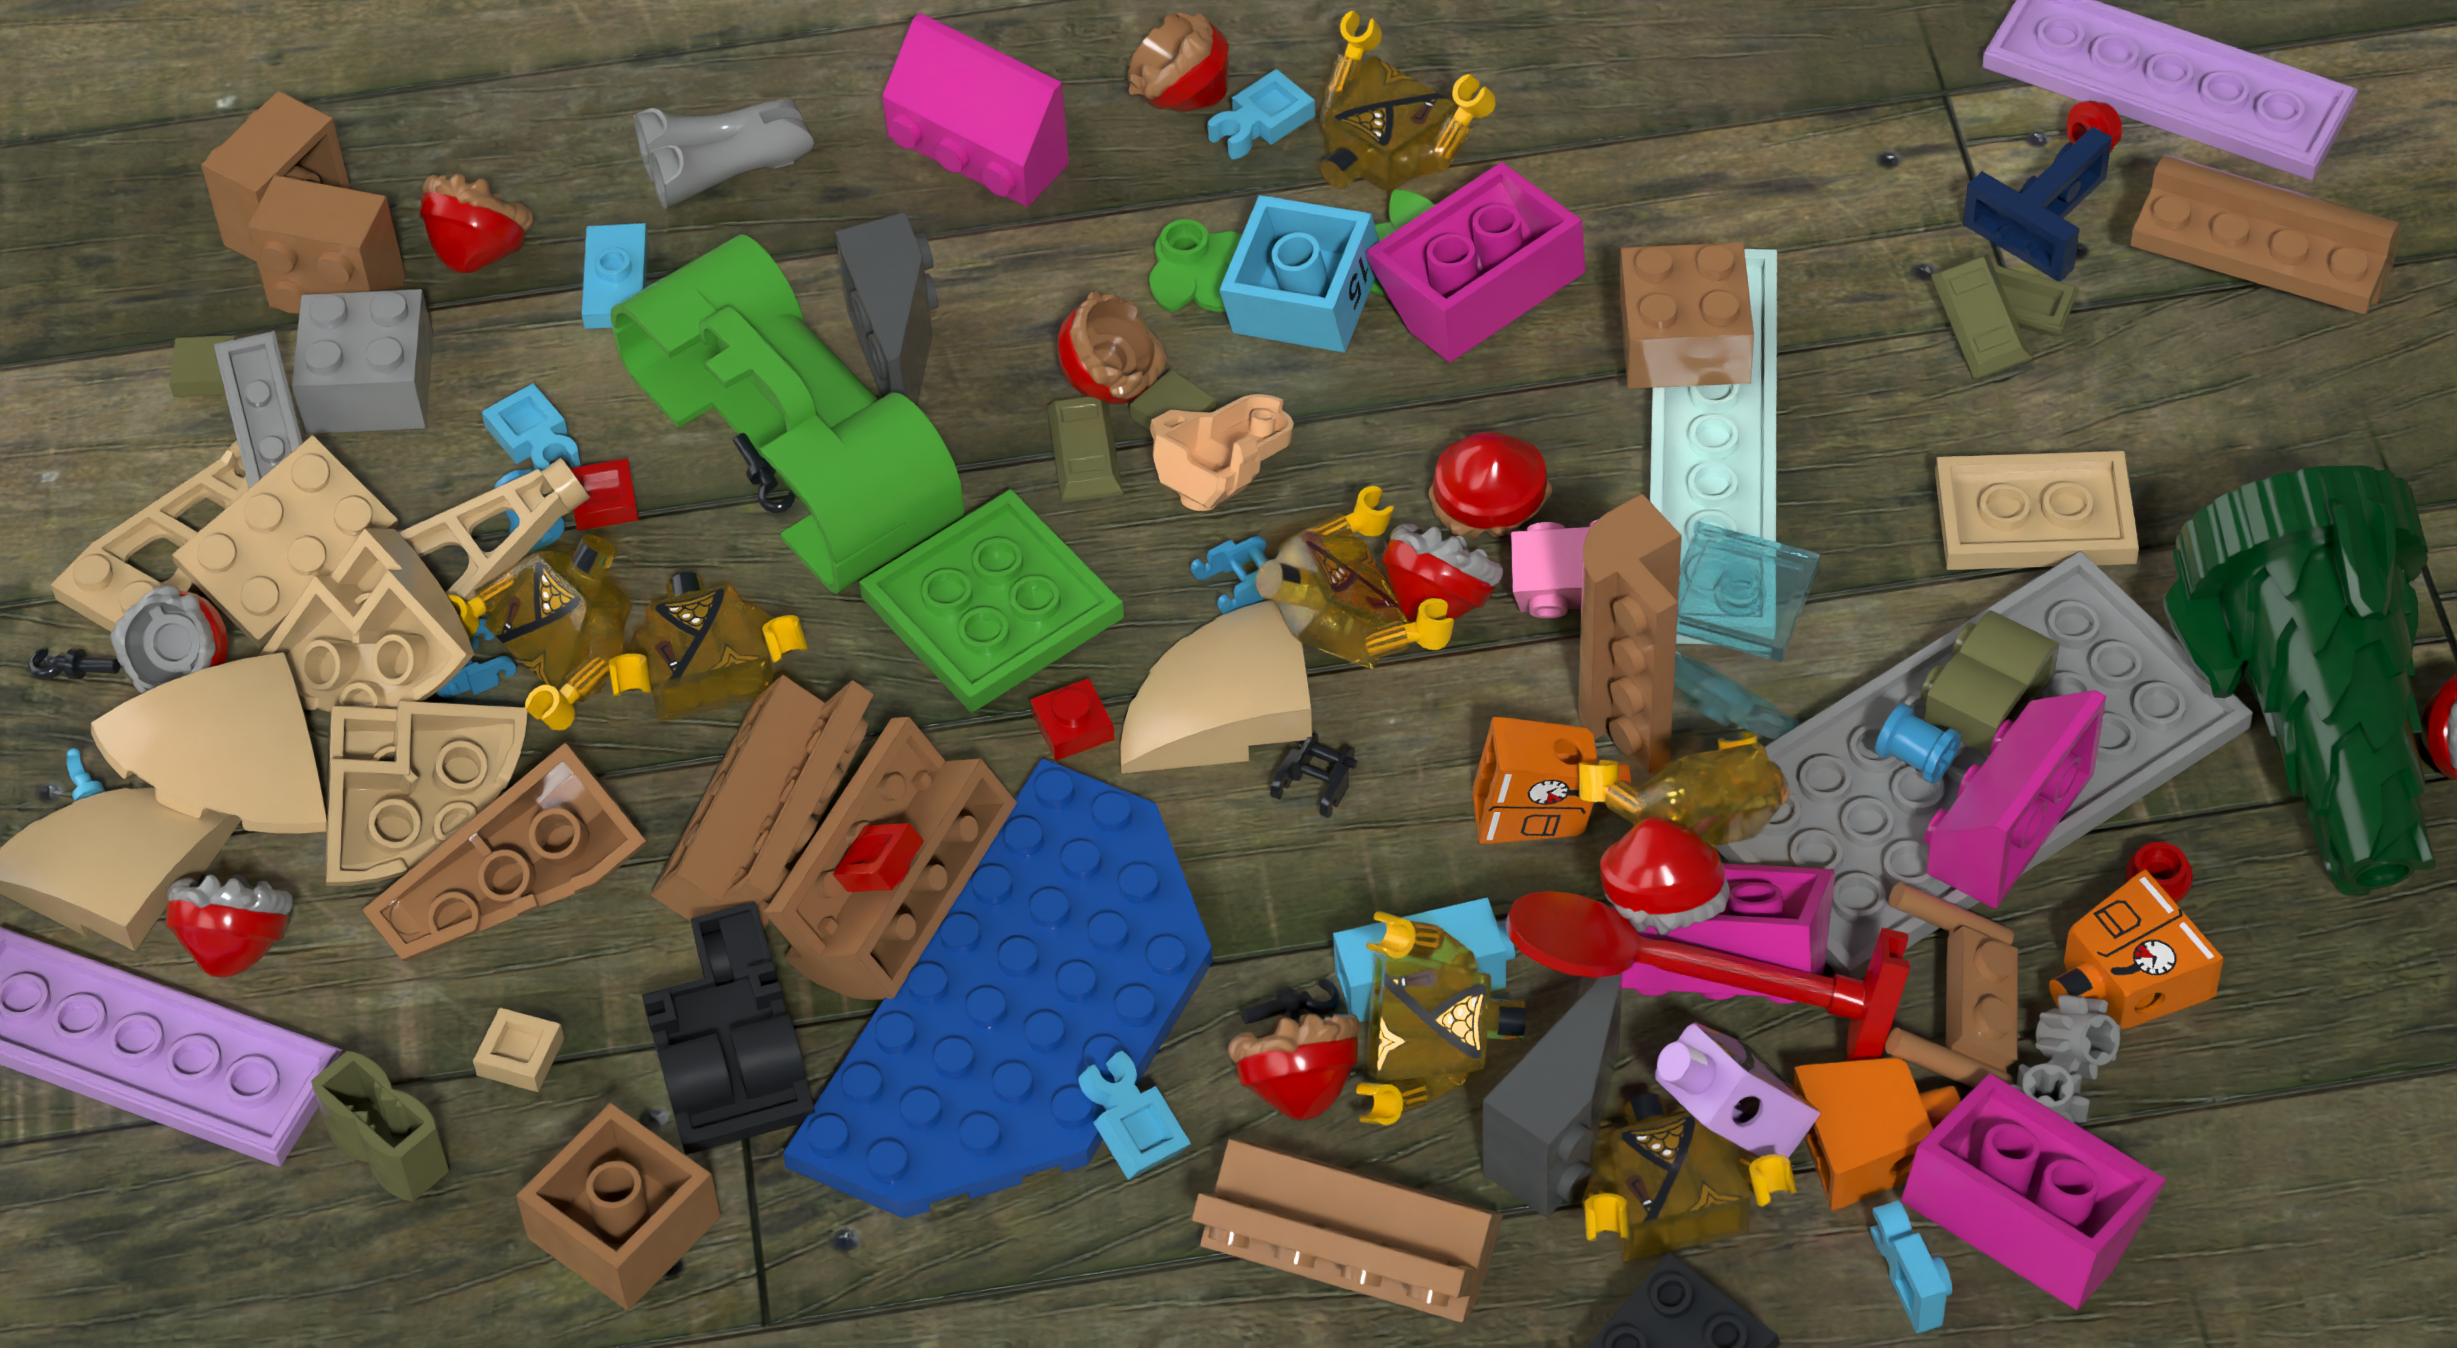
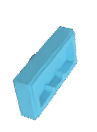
[582,223,648,329]

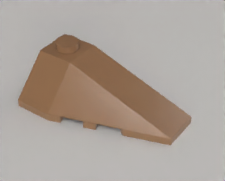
[362,743,648,962]

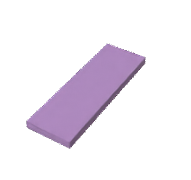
[1983,0,2358,181]
[0,927,344,1167]

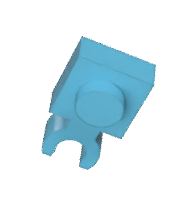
[1208,69,1315,160]
[481,383,581,472]
[1078,1050,1191,1181]
[1870,1200,1952,1334]

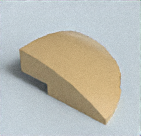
[259,528,474,713]
[1120,597,1312,774]
[91,652,327,834]
[325,701,528,886]
[0,787,241,951]

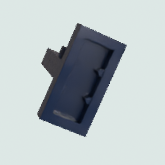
[1963,126,2112,282]

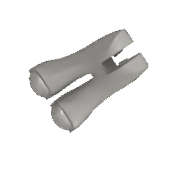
[633,98,814,209]

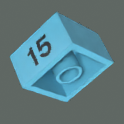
[1220,195,1379,353]

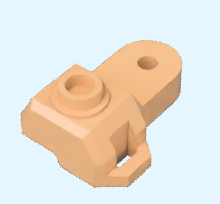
[1150,394,1294,511]

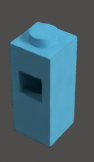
[1333,897,1515,1022]

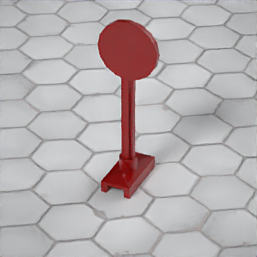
[1505,891,1910,1062]

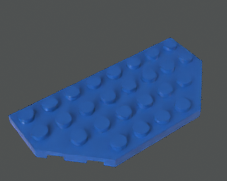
[783,758,1213,1219]

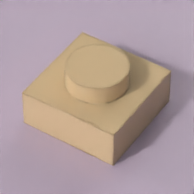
[473,1008,564,1092]

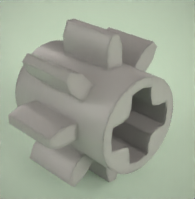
[2035,994,2121,1079]
[2011,1059,2090,1124]

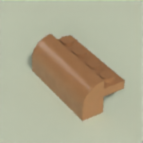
[2130,154,2402,315]
[1578,493,1682,773]
[650,675,874,931]
[764,717,1017,1000]
[1191,1139,1503,1323]

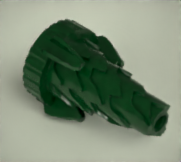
[2163,465,2436,895]

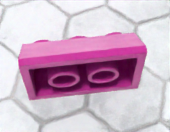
[882,12,1069,207]
[1366,162,1585,363]
[1924,690,2106,909]
[1613,863,1834,1004]
[1901,1073,2166,1310]

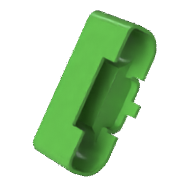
[610,234,964,594]

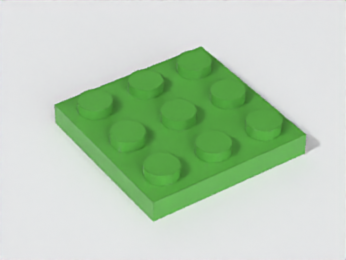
[859,489,1124,713]

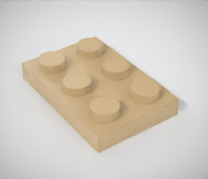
[172,435,399,649]
[1935,451,2139,570]

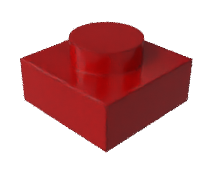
[569,458,639,531]
[1030,678,1115,761]
[833,823,924,892]

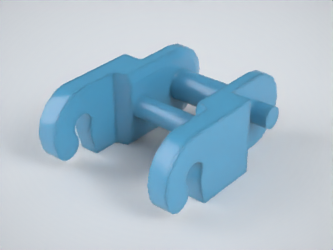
[1190,536,1283,614]
[437,619,516,698]

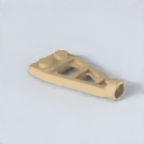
[50,440,249,632]
[398,458,590,616]

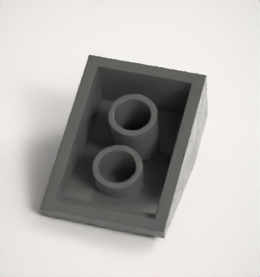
[835,212,938,406]
[1483,973,1622,1218]

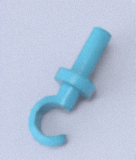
[66,748,105,801]

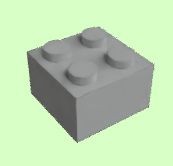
[292,289,434,434]

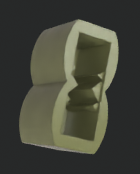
[1920,610,2059,755]
[311,1051,449,1202]

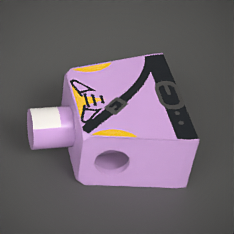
[1655,1022,1821,1158]

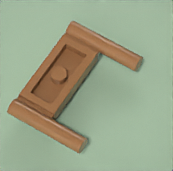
[1885,882,2018,1088]

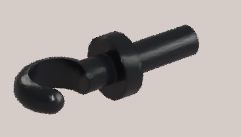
[733,433,795,513]
[28,648,120,680]
[1241,979,1340,1025]

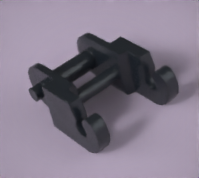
[1270,732,1358,818]

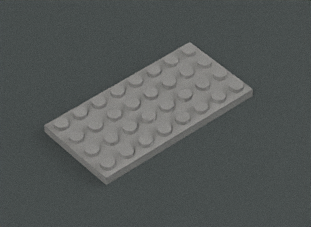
[1682,551,2253,979]

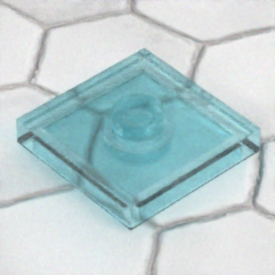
[1677,522,1820,662]
[1674,652,1800,740]

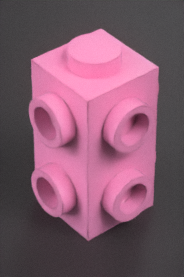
[1511,520,1597,618]

